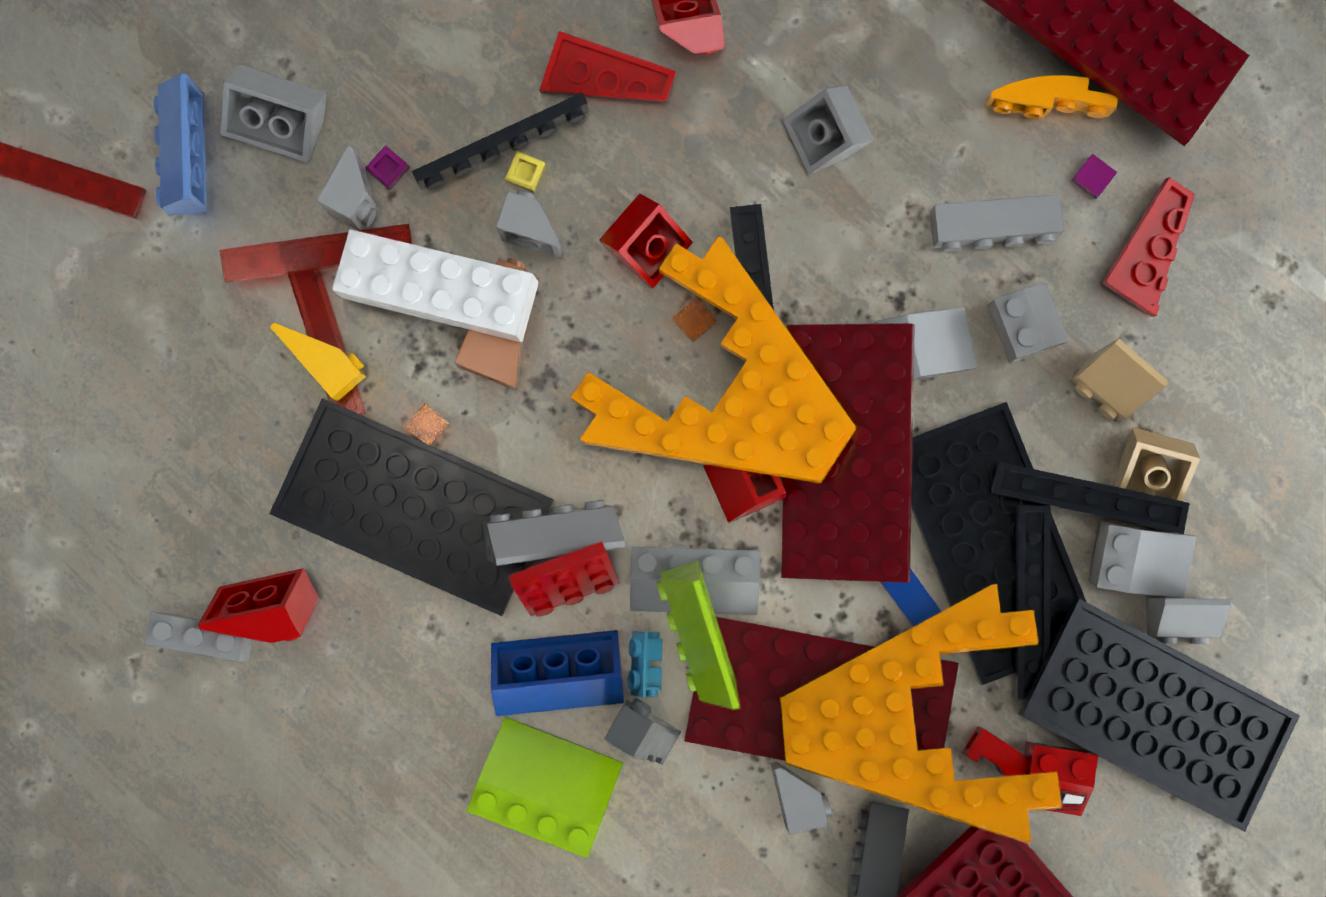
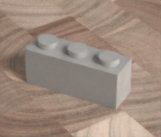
[144,612,253,662]

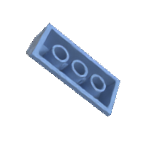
[154,74,207,215]

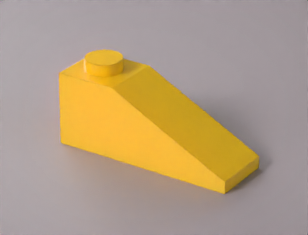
[270,323,366,401]

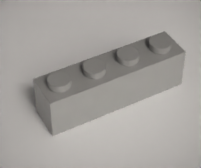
[930,194,1064,252]

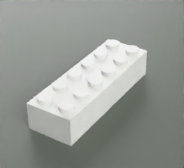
[332,229,539,343]

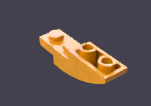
[985,75,1118,119]

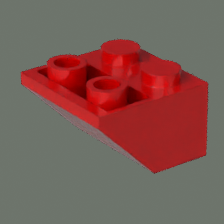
[703,464,786,524]

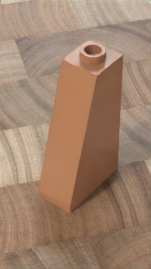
[455,258,528,390]

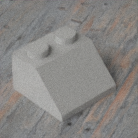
[783,86,874,175]
[317,146,377,232]
[496,190,563,259]
[987,284,1069,363]
[1146,598,1231,644]
[770,762,832,835]

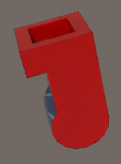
[961,726,1028,776]

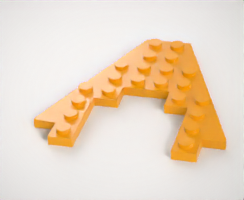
[570,236,856,483]
[780,584,1062,843]

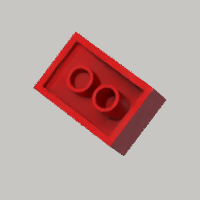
[198,568,319,643]

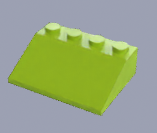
[657,560,740,709]
[466,717,624,859]

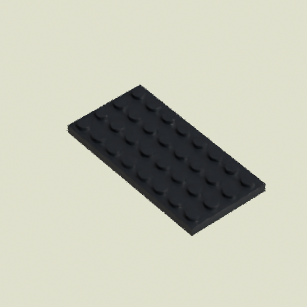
[269,398,554,616]
[911,402,1086,685]
[1018,598,1300,832]

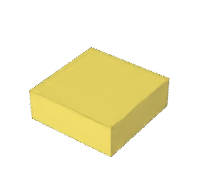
[505,151,546,193]

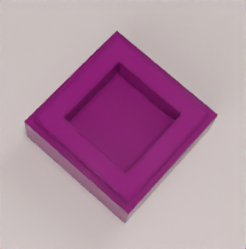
[365,145,410,190]
[1072,154,1117,199]

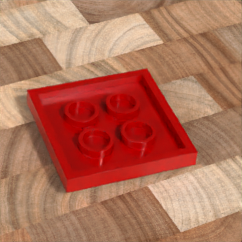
[509,541,620,617]

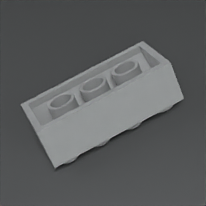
[482,500,625,566]
[630,546,760,615]

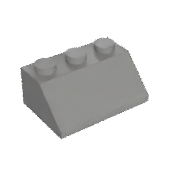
[220,65,327,163]

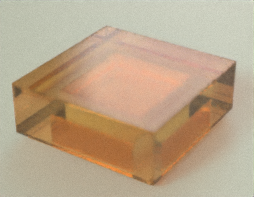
[673,297,717,342]
[405,403,450,446]

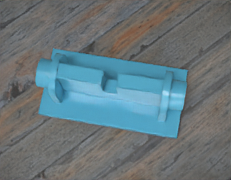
[628,631,663,697]

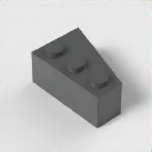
[604,698,682,765]
[847,802,909,897]

